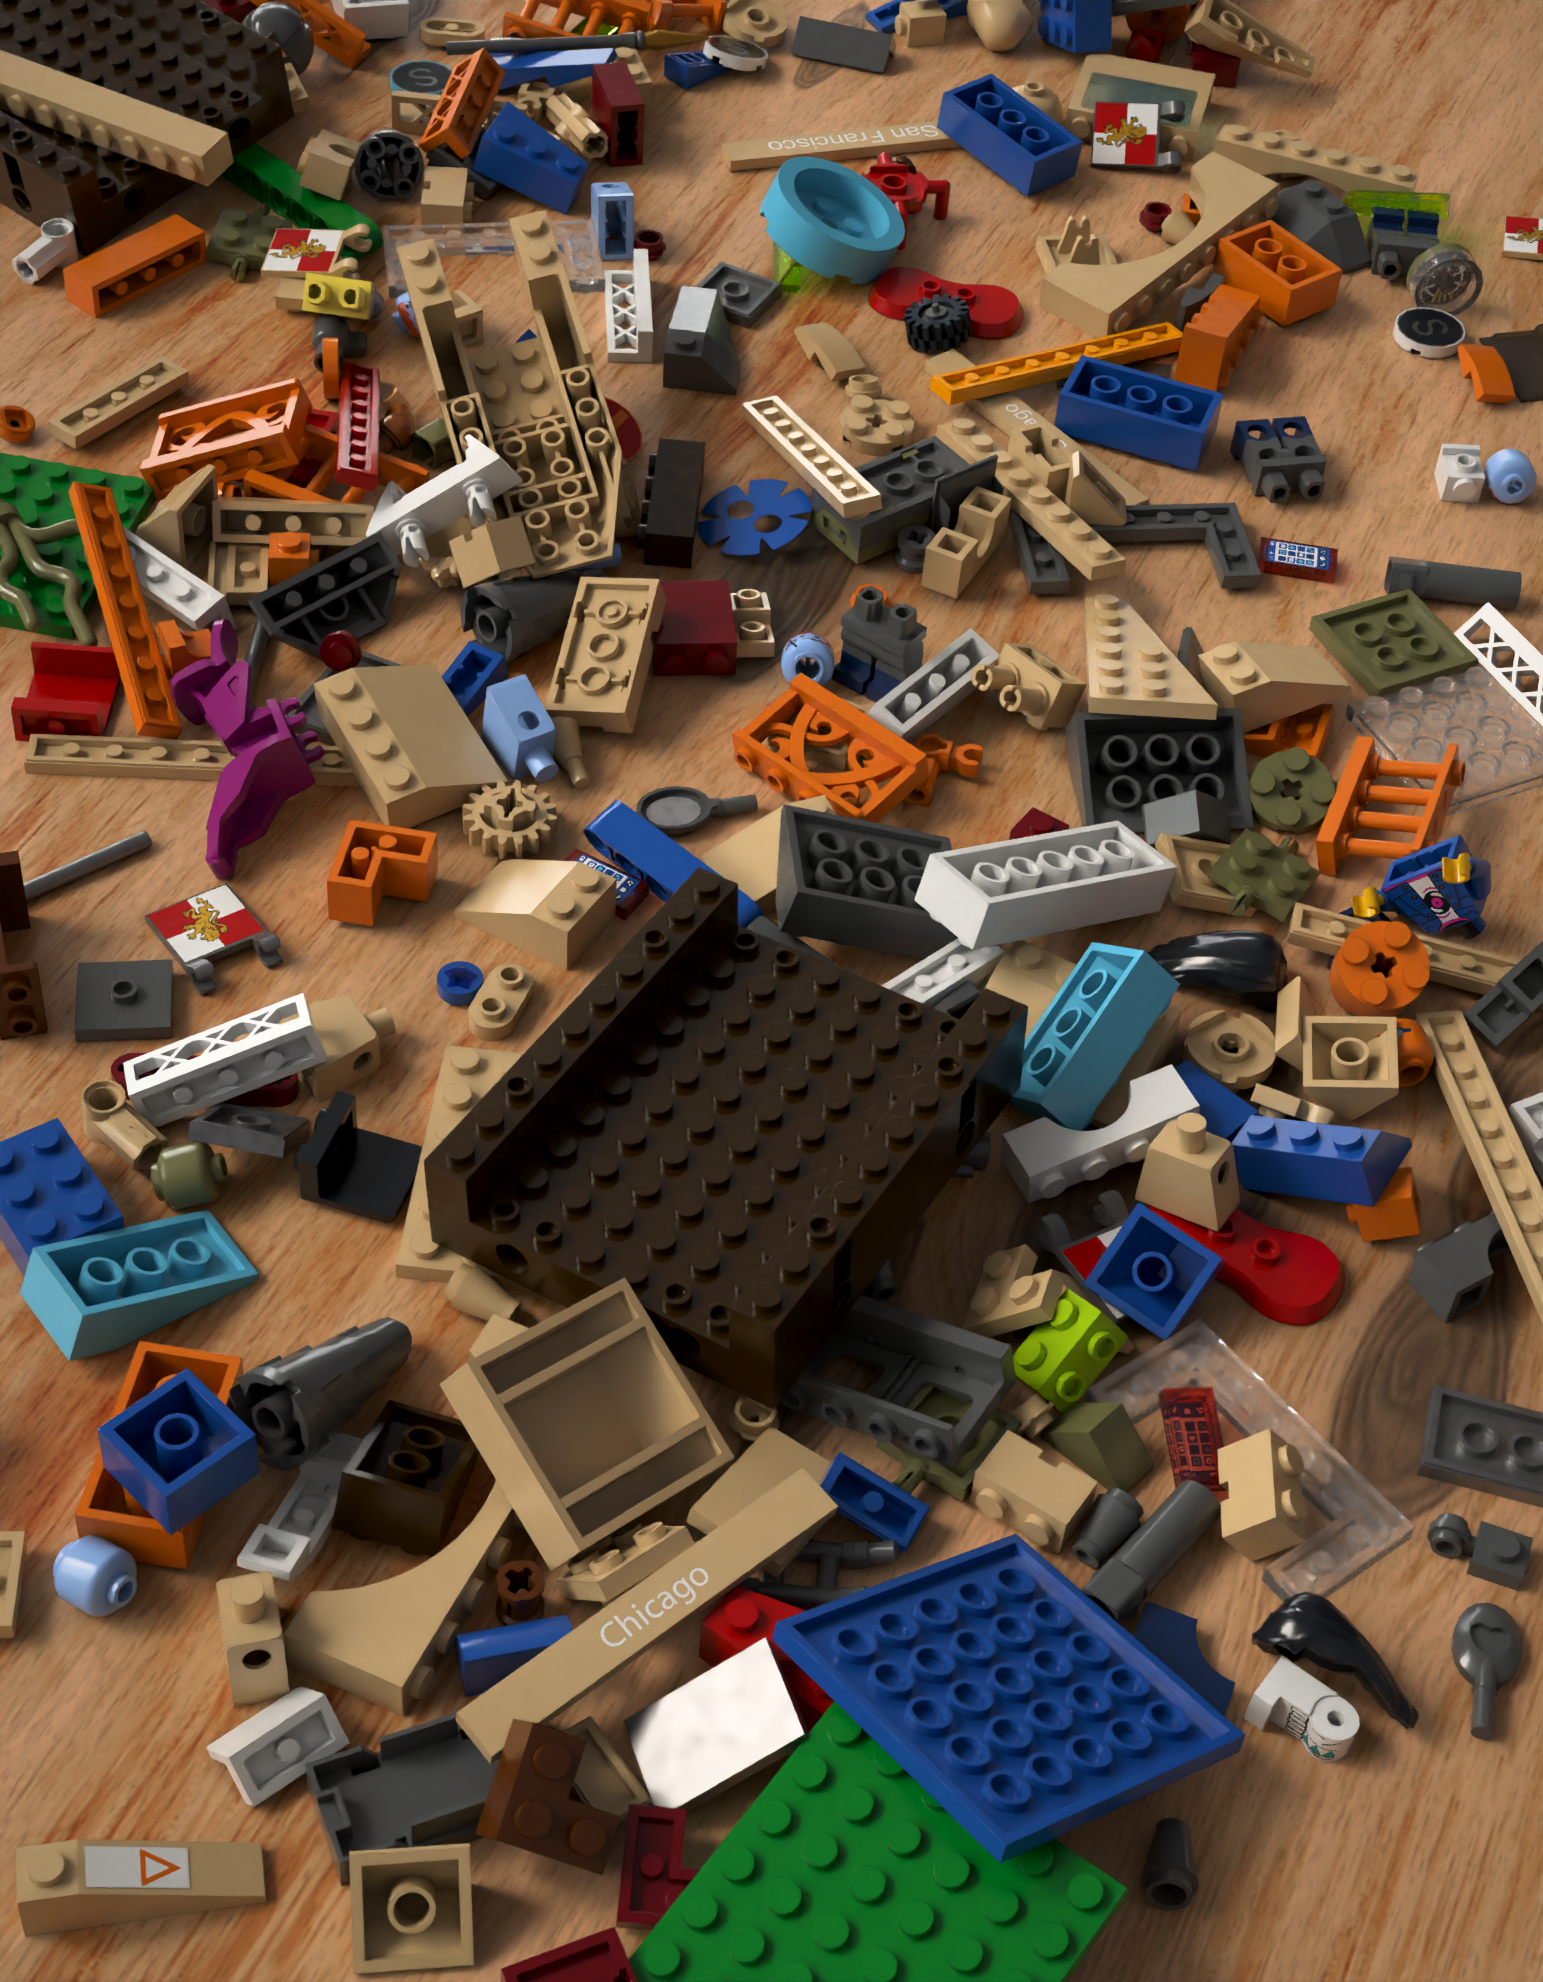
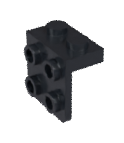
[294,1091,422,1223]

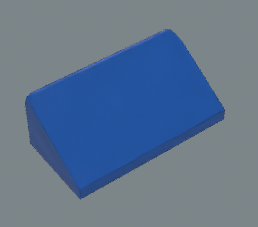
[820,1452,931,1554]

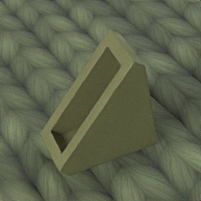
[1041,1403,1154,1493]

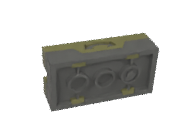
[810,436,970,564]

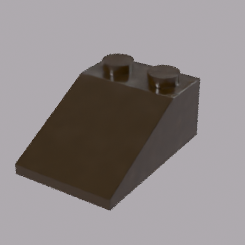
[331,1400,480,1557]

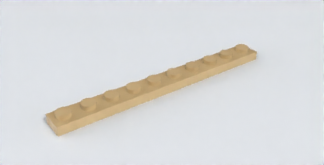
[1415,1010,1543,1324]

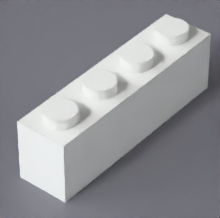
[867,628,1000,743]

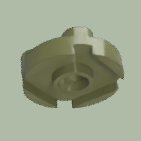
[1249,747,1335,834]

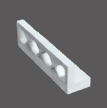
[604,249,653,363]
[123,527,237,631]
[1454,602,1543,727]
[882,938,1005,1008]
[123,993,328,1128]

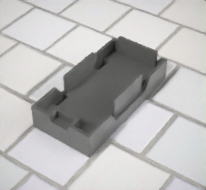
[305,1713,500,1886]

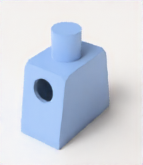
[591,182,634,261]
[481,674,559,783]

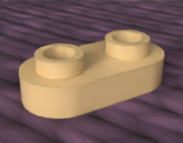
[420,17,485,48]
[468,964,533,1041]

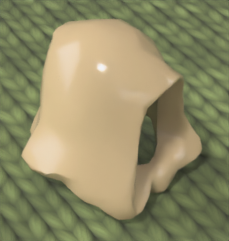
[966,0,1034,51]

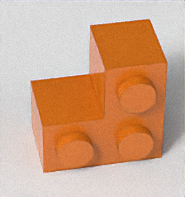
[327,819,438,926]

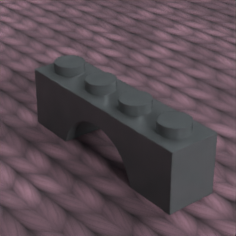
[1407,1185,1543,1322]

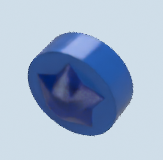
[437,961,483,1006]

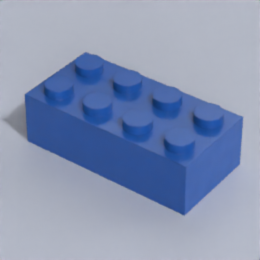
[937,73,1083,196]
[1054,355,1224,471]

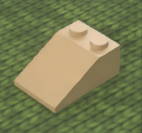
[1198,641,1352,734]
[701,795,837,913]
[454,859,617,970]

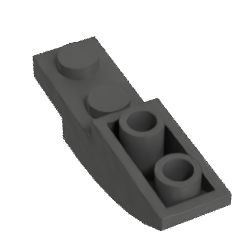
[1463,941,1543,1051]

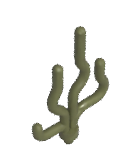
[0,499,98,646]

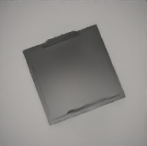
[928,454,1004,535]

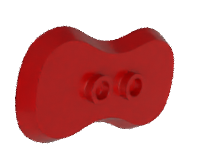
[868,267,1024,339]
[1145,1204,1345,1326]

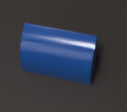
[455,1615,573,1697]

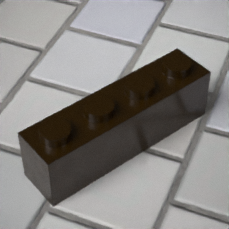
[637,438,705,569]

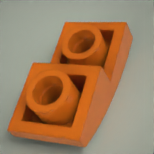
[1458,344,1516,404]

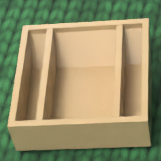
[439,1278,735,1571]

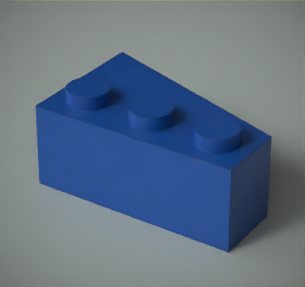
[473,101,589,215]

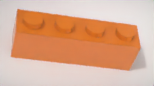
[63,214,207,319]

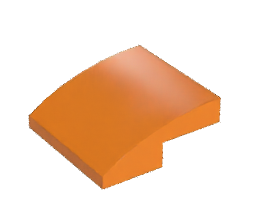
[1243,704,1335,761]

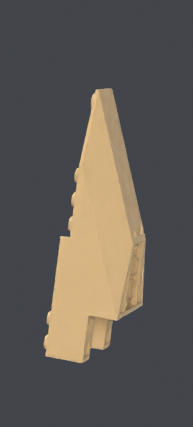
[396,209,622,579]

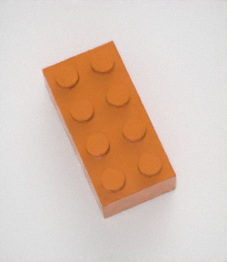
[75,1341,244,1570]

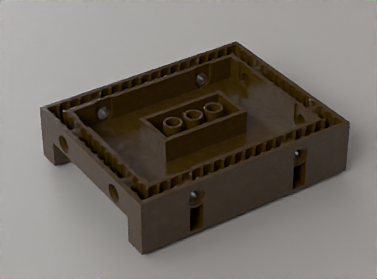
[0,0,295,256]
[424,867,1028,1410]

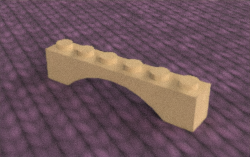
[1214,124,1419,224]

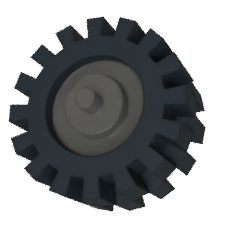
[904,294,972,354]

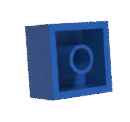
[97,1368,260,1535]

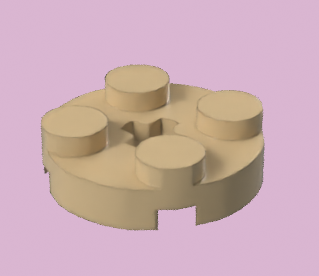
[723,0,788,49]
[838,395,914,456]
[1181,1010,1276,1094]

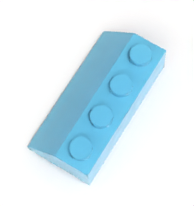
[1008,942,1180,1131]

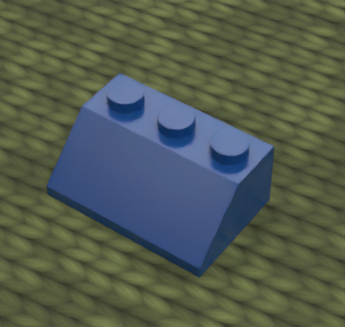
[1231,1115,1412,1207]

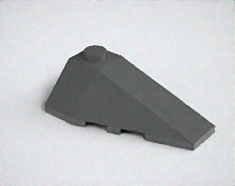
[663,285,741,395]

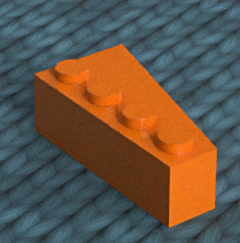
[1174,284,1263,392]

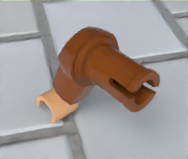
[378,388,417,455]

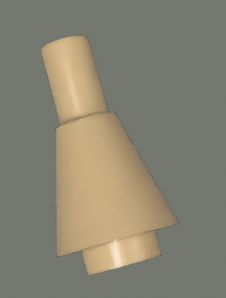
[1161,210,1215,262]
[551,716,590,789]

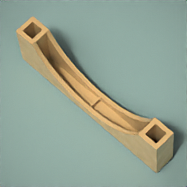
[1039,151,1279,338]
[283,1314,529,1716]

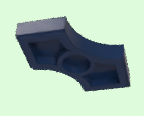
[1133,1601,1236,1717]

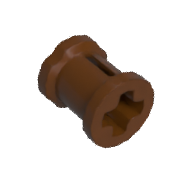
[496,1560,545,1626]

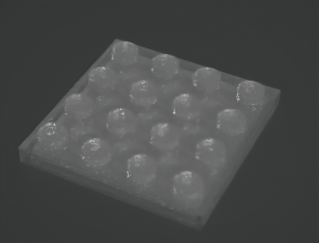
[1345,664,1543,817]

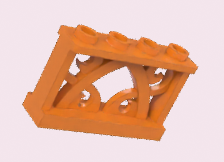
[139,378,313,501]
[732,673,929,823]

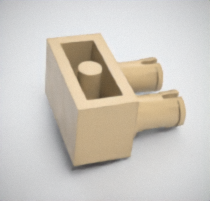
[971,643,1087,731]

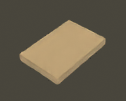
[686,1426,831,1578]

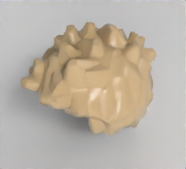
[419,516,476,588]

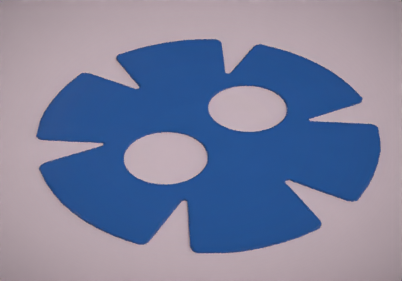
[698,479,812,556]

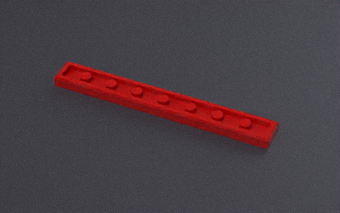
[335,361,380,491]

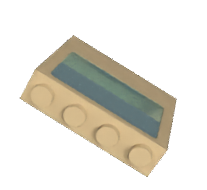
[1065,52,1215,162]

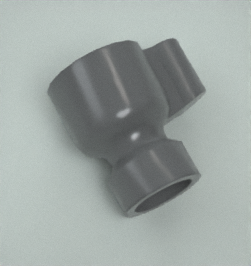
[312,315,367,373]

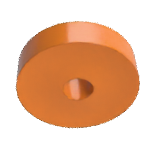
[323,338,340,399]

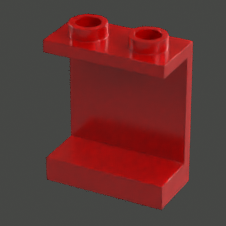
[11,641,121,741]

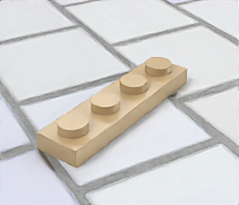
[48,356,189,450]

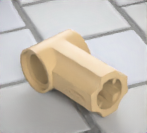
[81,1079,168,1172]

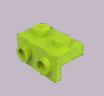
[1012,1288,1128,1414]

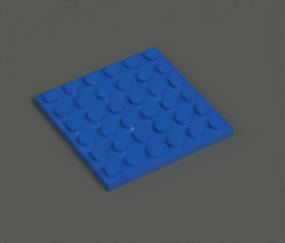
[772,1534,1246,1863]

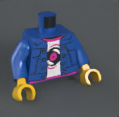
[1351,834,1492,939]

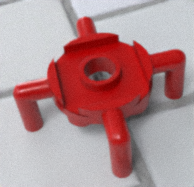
[861,153,951,250]

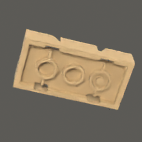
[545,577,666,733]

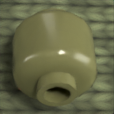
[151,1141,229,1210]

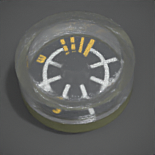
[1406,243,1483,316]

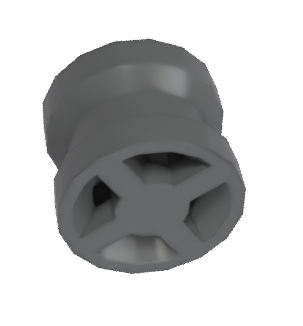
[894,525,936,574]

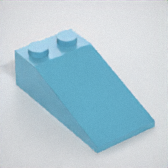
[20,1209,259,1361]

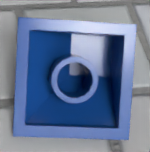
[1083,1202,1226,1342]

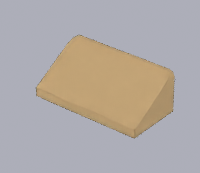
[1275,976,1316,1073]

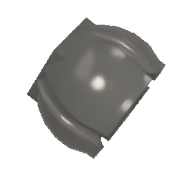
[241,2,314,75]

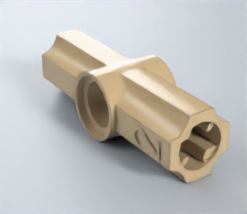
[546,93,609,160]

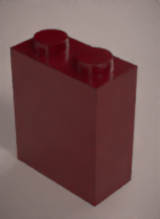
[591,62,645,168]
[650,580,738,676]

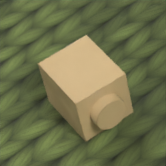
[895,0,947,48]

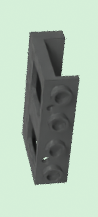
[780,1295,1016,1466]

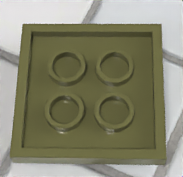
[1309,588,1479,702]

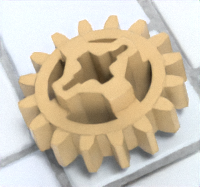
[462,780,557,859]

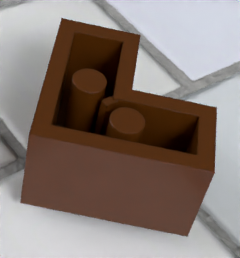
[475,1719,621,1875]

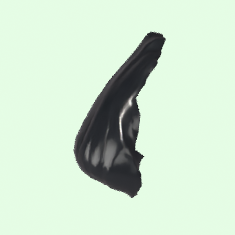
[1147,930,1288,1010]
[1251,1592,1419,1729]

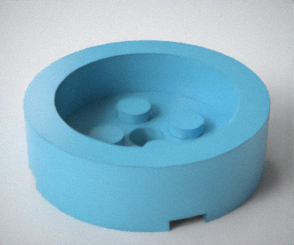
[760,157,905,284]

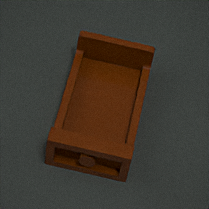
[0,850,48,1040]

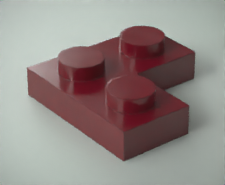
[616,1804,700,1931]

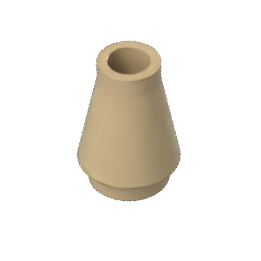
[443,1263,522,1321]

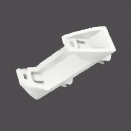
[366,434,522,567]

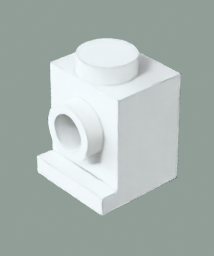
[1434,443,1485,503]

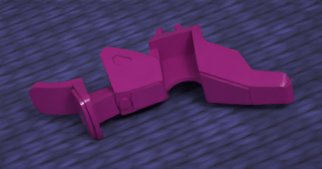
[171,619,325,880]

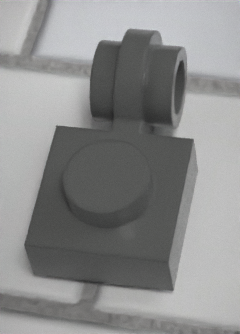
[1427,1513,1533,1591]

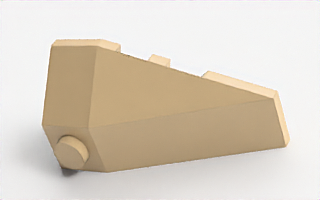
[1184,0,1315,78]

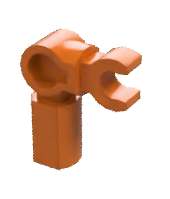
[904,733,983,806]

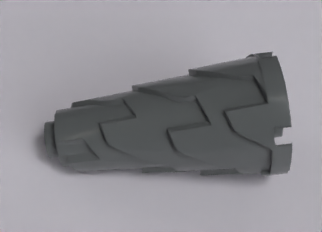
[460,568,610,664]
[228,1317,412,1470]

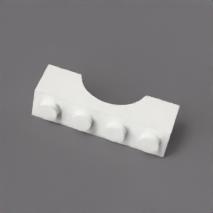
[1002,1064,1200,1204]

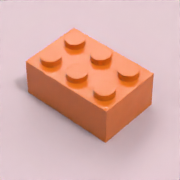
[1213,219,1343,327]

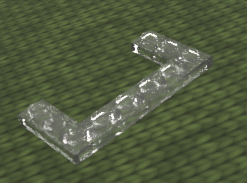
[382,220,605,299]
[1085,1318,1415,1602]

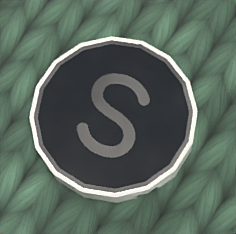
[703,36,768,72]
[1393,307,1466,359]

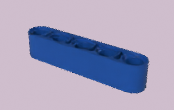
[583,800,765,928]

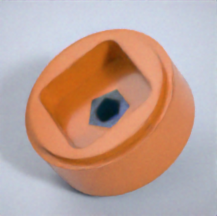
[0,405,36,444]

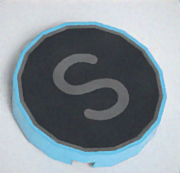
[390,60,452,95]

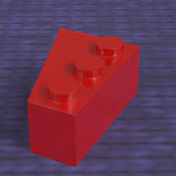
[699,1585,834,1732]

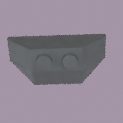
[1264,180,1371,275]
[247,532,402,660]

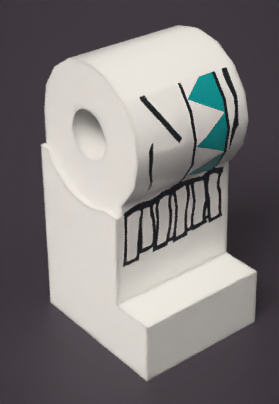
[1244,1656,1360,1762]

